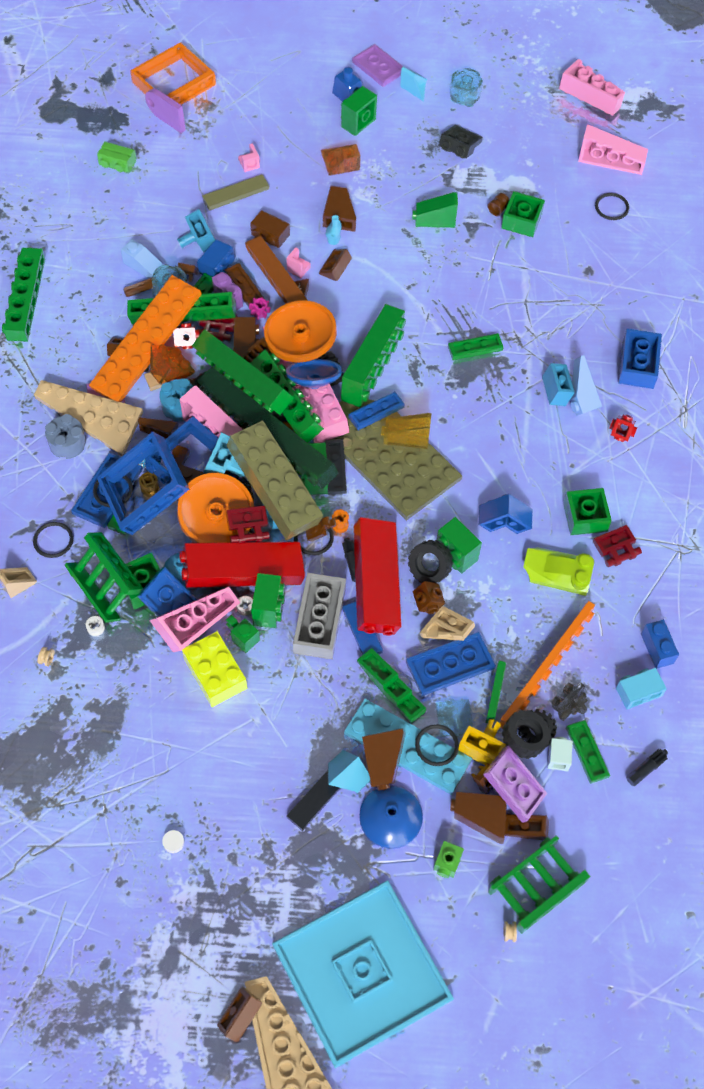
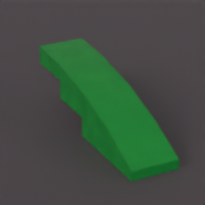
[357,648,426,724]

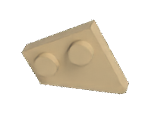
[420,606,475,641]

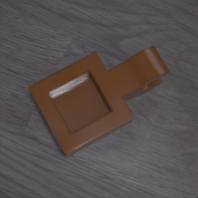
[306,516,336,542]

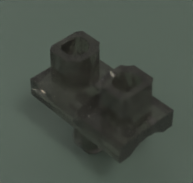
[551,682,588,721]

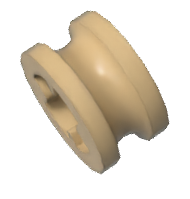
[37,647,55,667]
[503,921,517,942]

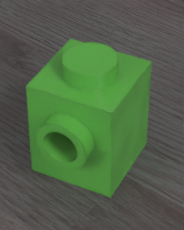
[434,841,464,878]

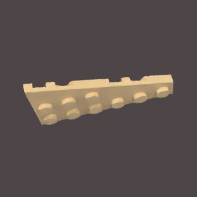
[34,380,143,457]
[245,976,332,1089]

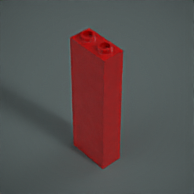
[354,517,401,636]
[180,542,305,588]

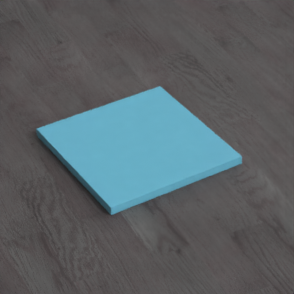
[272,880,454,1069]

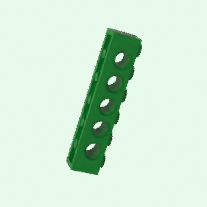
[2,247,45,342]
[127,292,236,326]
[250,349,324,443]

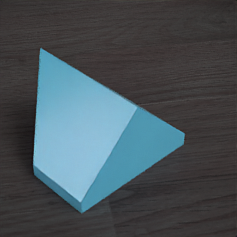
[400,67,427,102]
[328,750,370,793]

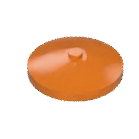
[264,300,337,363]
[177,473,255,543]

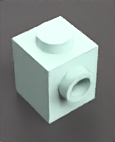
[547,737,573,771]

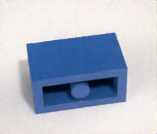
[197,240,235,277]
[641,619,679,669]

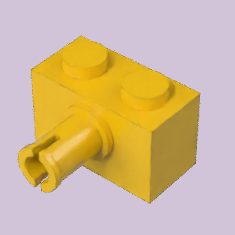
[458,719,506,765]

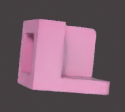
[238,143,260,172]
[287,248,311,278]

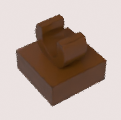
[177,263,198,282]
[471,763,493,794]

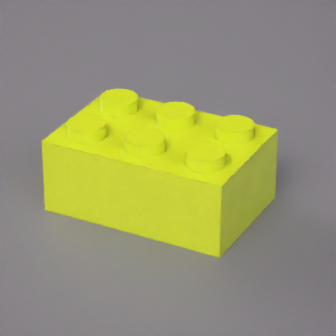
[182,631,247,707]

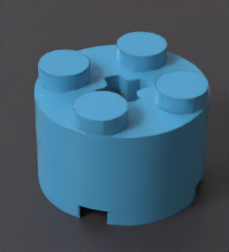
[159,379,194,422]

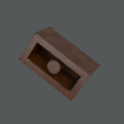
[250,210,290,248]

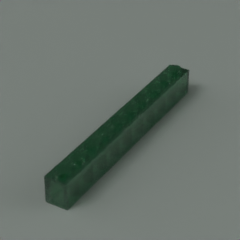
[196,367,339,489]

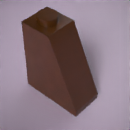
[323,186,356,232]
[362,728,406,791]
[450,792,507,844]

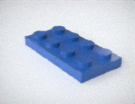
[71,452,143,528]
[406,632,496,696]

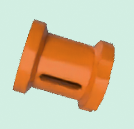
[332,509,349,533]

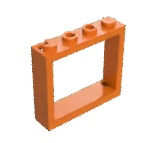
[130,42,216,105]

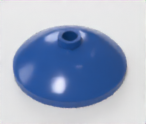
[286,359,342,389]
[359,786,423,849]

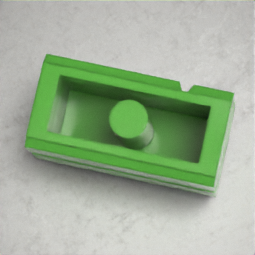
[97,141,137,173]

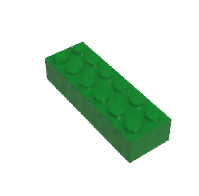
[341,304,406,408]

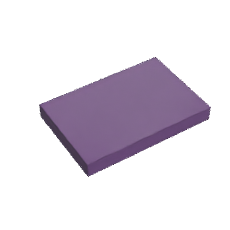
[352,44,403,87]
[483,746,547,823]

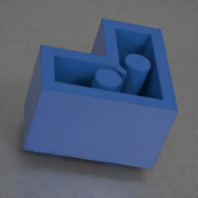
[478,494,533,534]

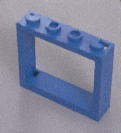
[145,417,240,485]
[97,432,190,535]

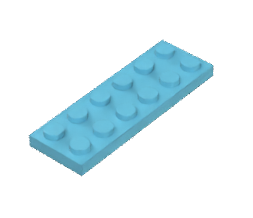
[344,699,472,795]

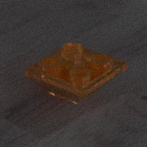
[321,144,361,176]
[150,344,195,385]

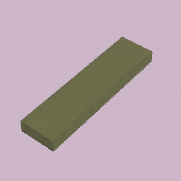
[202,174,269,211]

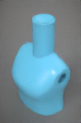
[326,215,341,245]

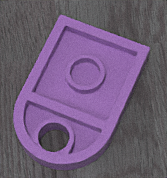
[145,88,186,134]

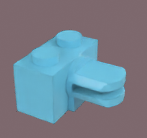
[203,432,245,477]

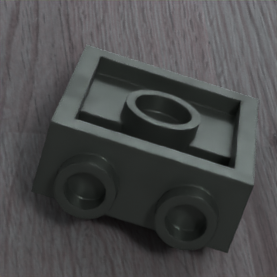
[438,124,483,159]

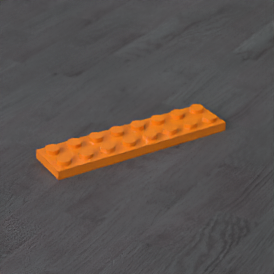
[89,275,202,402]

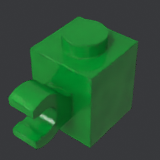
[226,615,260,653]

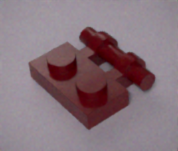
[197,314,237,342]
[226,506,270,544]
[593,525,642,568]

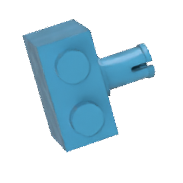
[177,209,216,253]
[542,363,575,406]

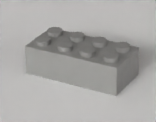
[293,573,346,660]

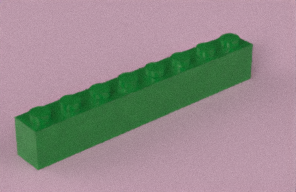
[192,329,294,415]

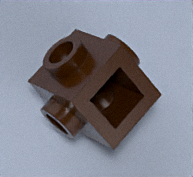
[412,581,445,614]

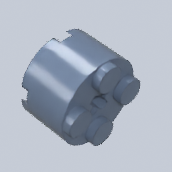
[45,414,86,459]

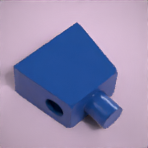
[332,67,362,102]

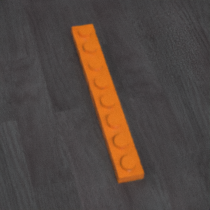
[500,601,595,728]

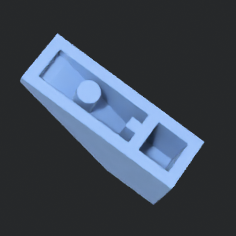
[121,239,173,287]
[571,355,602,416]

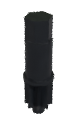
[342,538,356,582]
[626,749,668,787]

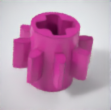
[249,297,271,320]

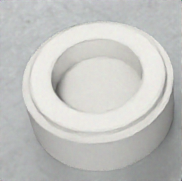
[162,830,185,853]

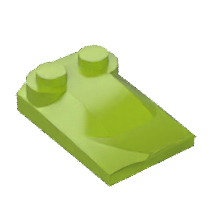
[523,547,594,596]

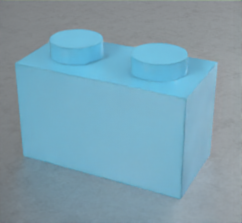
[616,668,667,710]

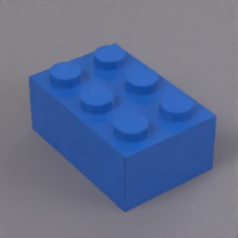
[618,328,662,389]

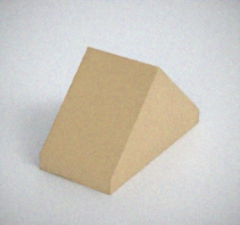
[0,567,37,598]

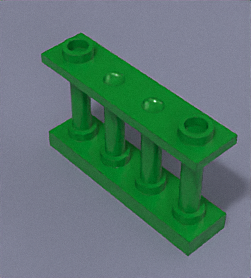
[64,532,143,623]
[488,835,591,934]

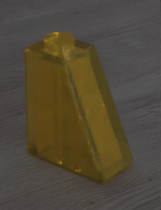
[381,413,432,449]

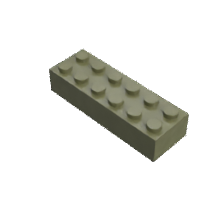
[227,421,323,541]

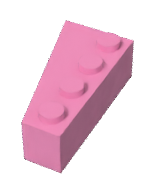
[559,59,625,115]
[578,124,648,175]
[180,385,243,438]
[150,587,240,652]

